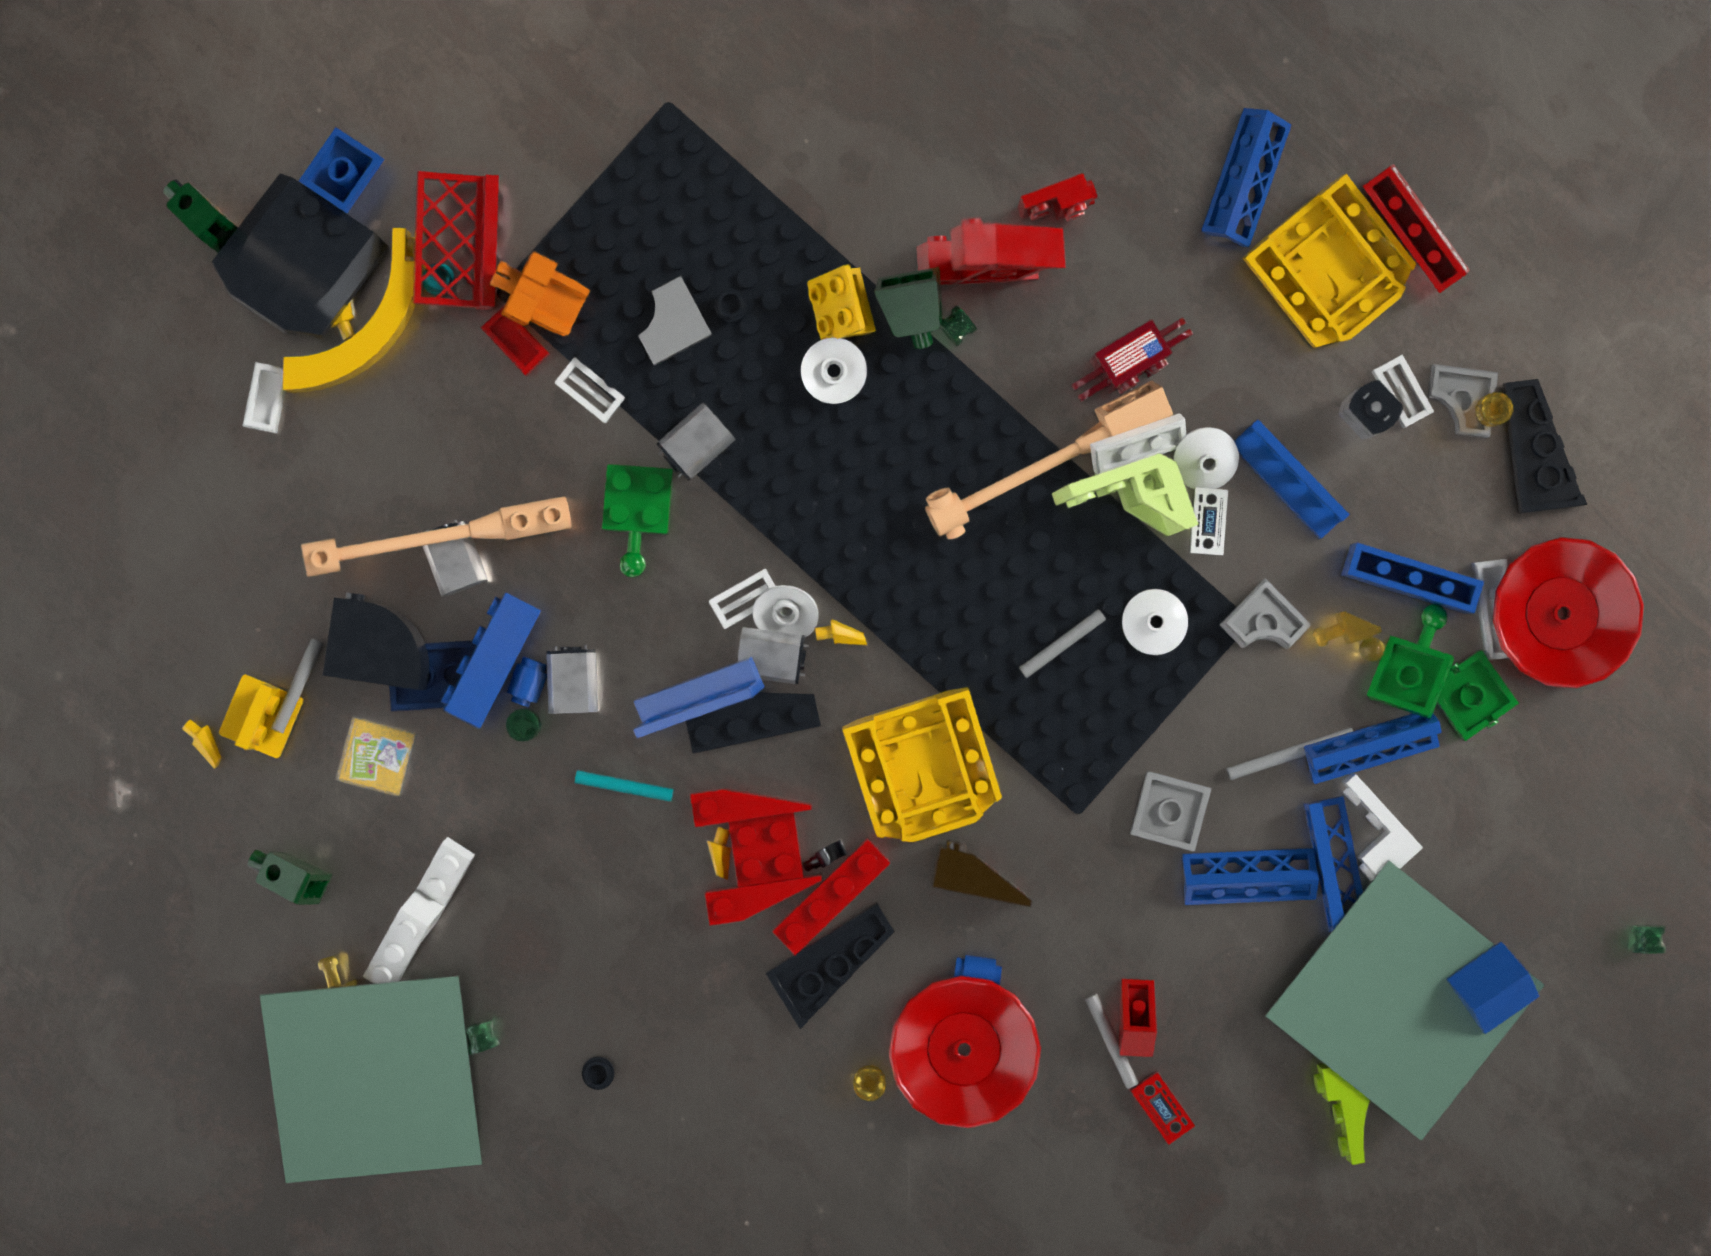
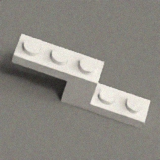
[1341,773,1423,882]
[363,837,475,984]

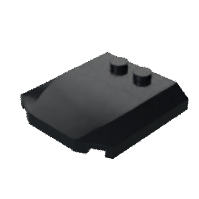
[212,173,389,339]

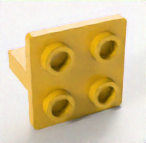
[807,265,876,340]
[219,674,304,758]

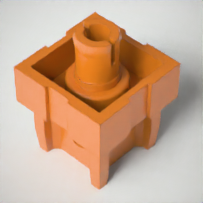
[490,252,590,337]

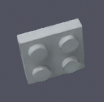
[1130,771,1212,852]

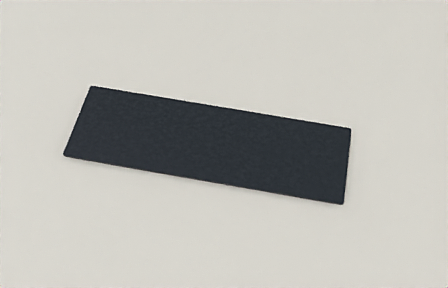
[496,102,1236,814]

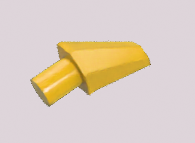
[331,302,355,341]
[815,619,867,645]
[182,719,221,769]
[707,827,731,880]

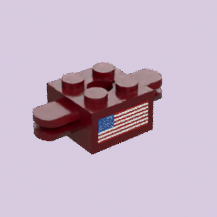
[1071,317,1194,402]

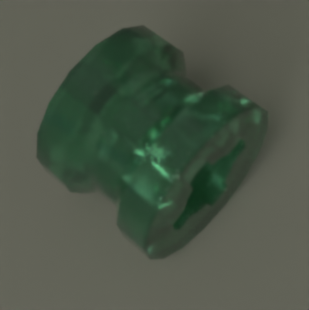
[940,305,978,347]
[506,709,542,742]
[1631,925,1666,954]
[465,1019,500,1055]

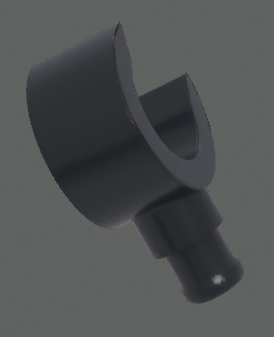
[803,840,848,872]

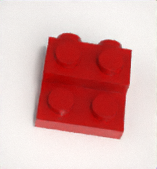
[1017,173,1098,222]

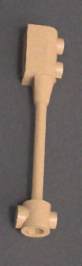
[925,380,1173,539]
[301,496,571,577]

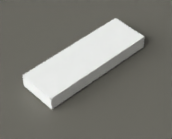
[1090,413,1187,475]
[1472,559,1509,660]

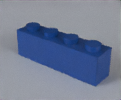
[1341,542,1484,614]
[441,593,541,729]

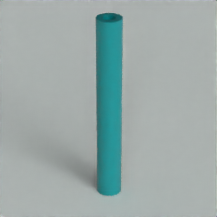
[575,770,674,802]

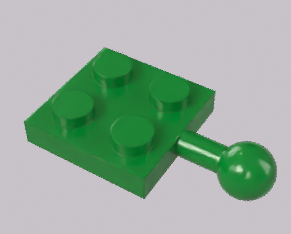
[602,464,673,578]
[1367,604,1454,719]

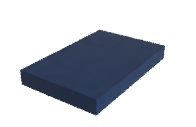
[389,640,476,712]

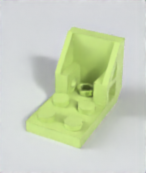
[1052,453,1199,536]

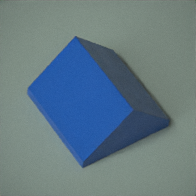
[299,127,385,213]
[1446,941,1540,1034]

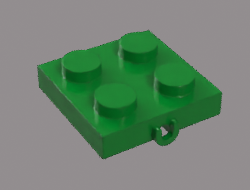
[1437,650,1519,741]

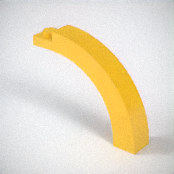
[283,228,423,393]

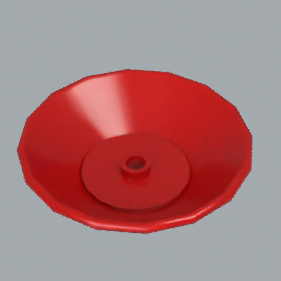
[1493,537,1644,689]
[889,976,1041,1129]

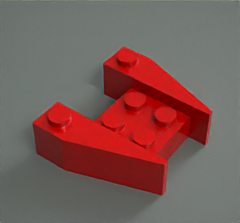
[916,218,1066,285]
[690,788,822,926]

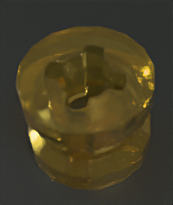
[1475,392,1513,427]
[853,1065,886,1101]

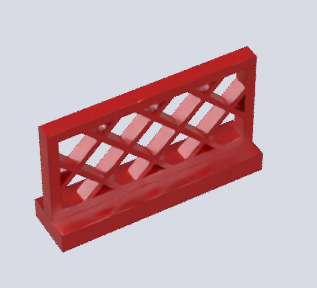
[413,171,499,310]

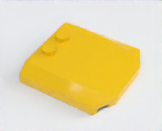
[1242,174,1416,347]
[842,687,1002,842]

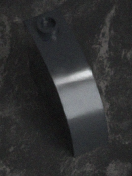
[322,592,429,690]

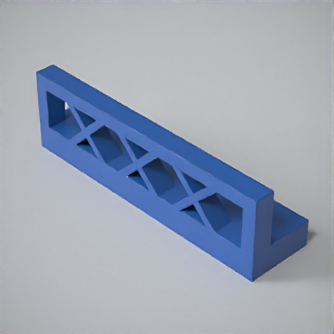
[1201,108,1292,248]
[1234,419,1350,539]
[633,657,764,738]
[1304,714,1442,784]
[1304,796,1363,933]
[1182,848,1319,905]

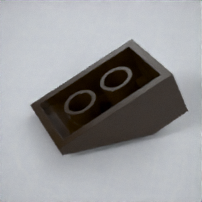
[931,840,1032,907]

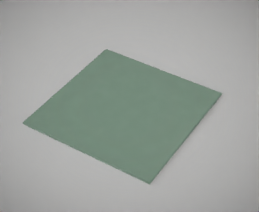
[1265,860,1545,1141]
[260,976,482,1183]

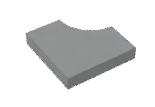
[638,276,712,366]
[1427,364,1498,438]
[1220,578,1311,649]

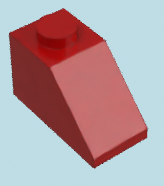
[1119,979,1157,1057]

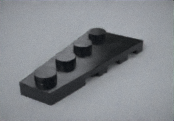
[1502,379,1587,514]
[686,692,821,754]
[765,903,895,1029]

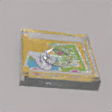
[336,716,418,797]

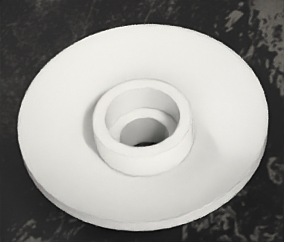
[801,338,867,404]
[1173,427,1239,489]
[753,585,819,638]
[1122,589,1188,655]

